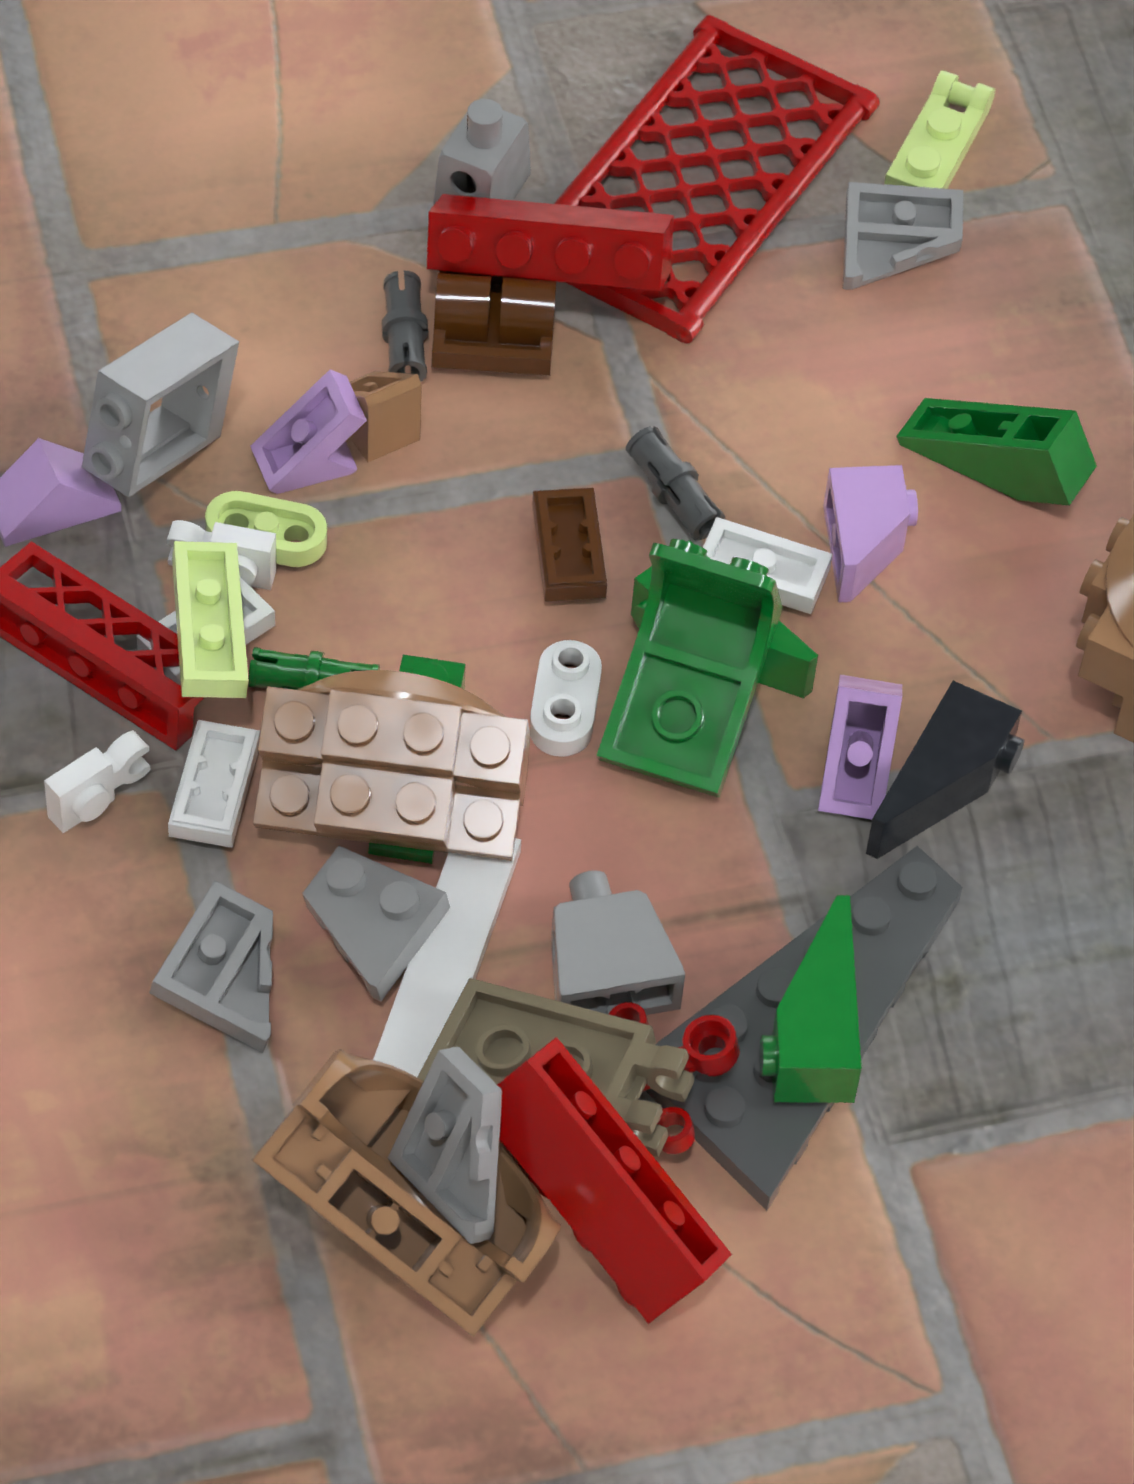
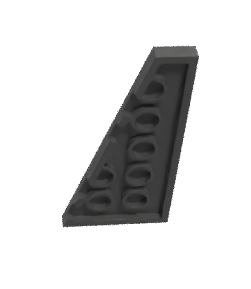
[646,846,963,1211]

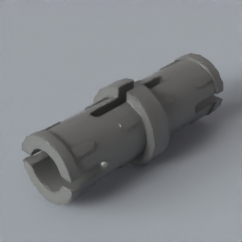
[381,270,429,382]
[626,426,725,540]

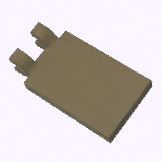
[417,978,695,1157]

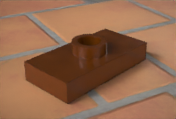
[532,488,607,602]

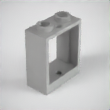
[82,312,239,497]

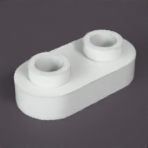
[529,640,602,757]

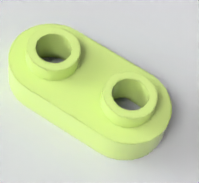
[205,491,327,567]

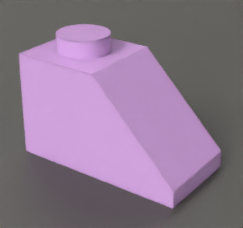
[823,465,918,602]
[818,675,902,820]

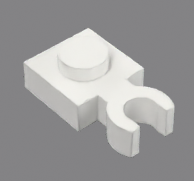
[167,520,276,590]
[44,730,151,833]

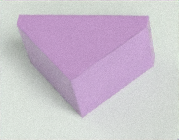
[0,438,121,547]

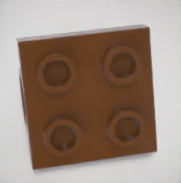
[431,270,556,376]

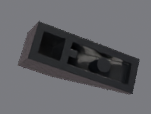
[866,680,1025,859]

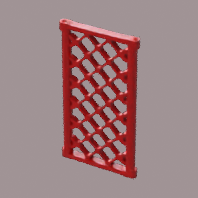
[553,15,880,344]

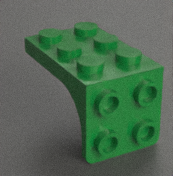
[596,539,783,798]

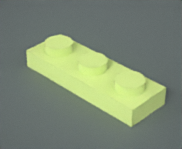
[172,541,249,698]

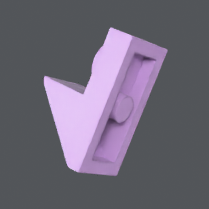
[250,369,367,494]

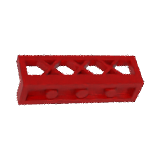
[0,541,205,751]

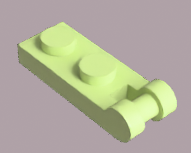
[884,70,995,189]

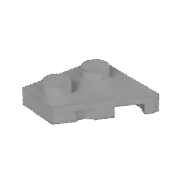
[843,182,964,290]
[302,846,450,1001]
[149,880,273,1053]
[388,1046,502,1244]

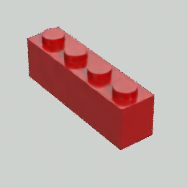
[427,194,674,291]
[497,1037,732,1324]

